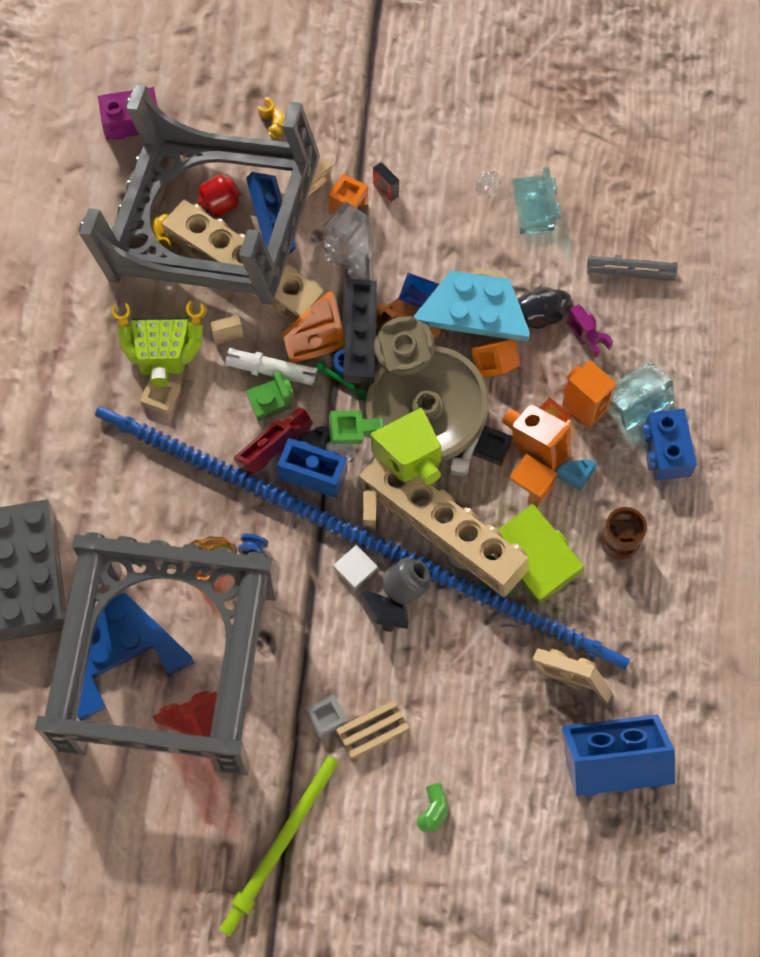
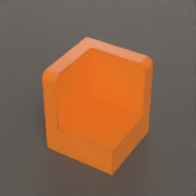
[328,173,368,215]
[471,338,520,377]
[510,454,558,508]

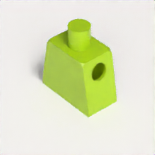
[370,408,442,485]

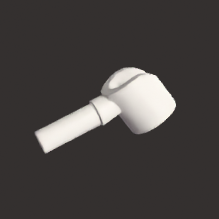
[450,438,479,477]

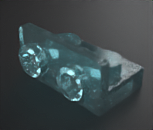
[512,167,561,234]
[611,361,675,429]

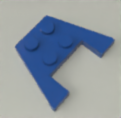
[77,592,194,721]

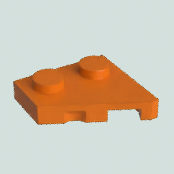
[281,291,345,363]

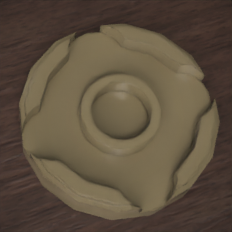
[374,316,435,376]

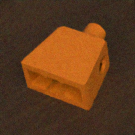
[502,405,572,472]

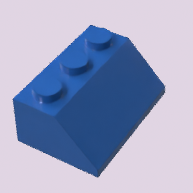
[562,714,675,796]

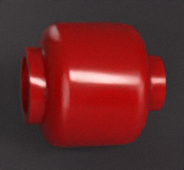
[197,174,242,218]

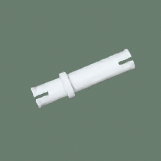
[225,348,318,387]

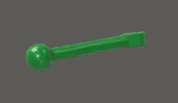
[314,361,368,401]

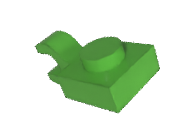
[329,411,384,444]

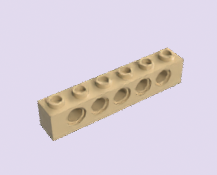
[162,199,324,323]
[359,457,529,598]

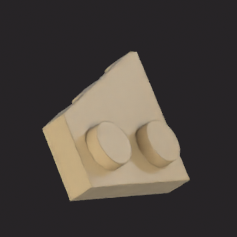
[532,648,613,704]

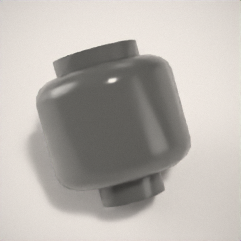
[383,557,430,605]

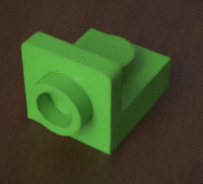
[246,371,294,421]

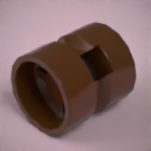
[600,507,647,560]

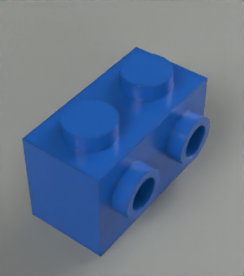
[641,409,697,481]
[277,438,348,499]

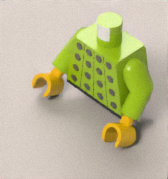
[112,301,207,387]

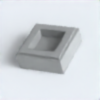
[305,694,349,739]

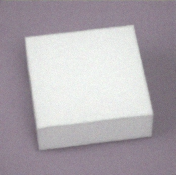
[333,545,378,590]

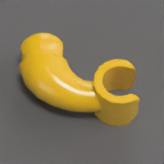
[257,98,285,140]
[152,214,173,253]

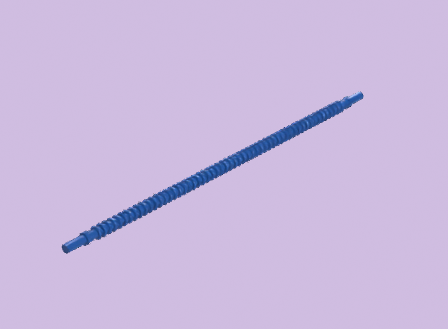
[95,406,630,670]

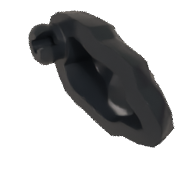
[518,286,571,329]

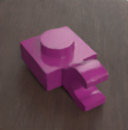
[567,304,613,357]

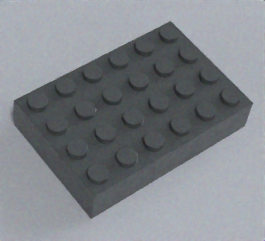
[0,499,66,642]

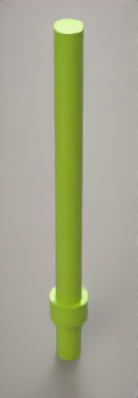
[219,756,339,937]

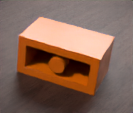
[562,360,617,429]

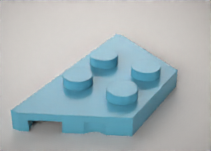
[414,271,530,342]

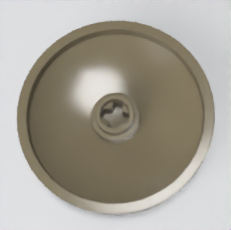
[366,346,489,462]

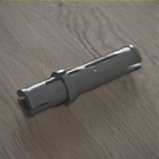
[587,255,678,281]

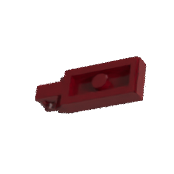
[234,407,314,475]

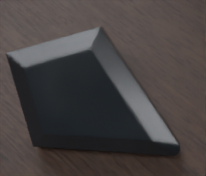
[359,591,409,632]

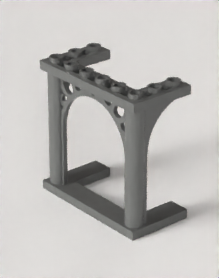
[79,84,320,305]
[35,532,277,776]

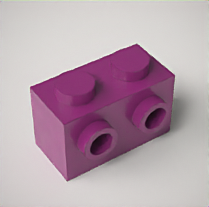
[98,87,158,140]

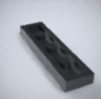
[343,279,377,384]

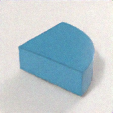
[555,459,598,491]

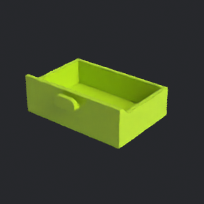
[498,504,584,605]

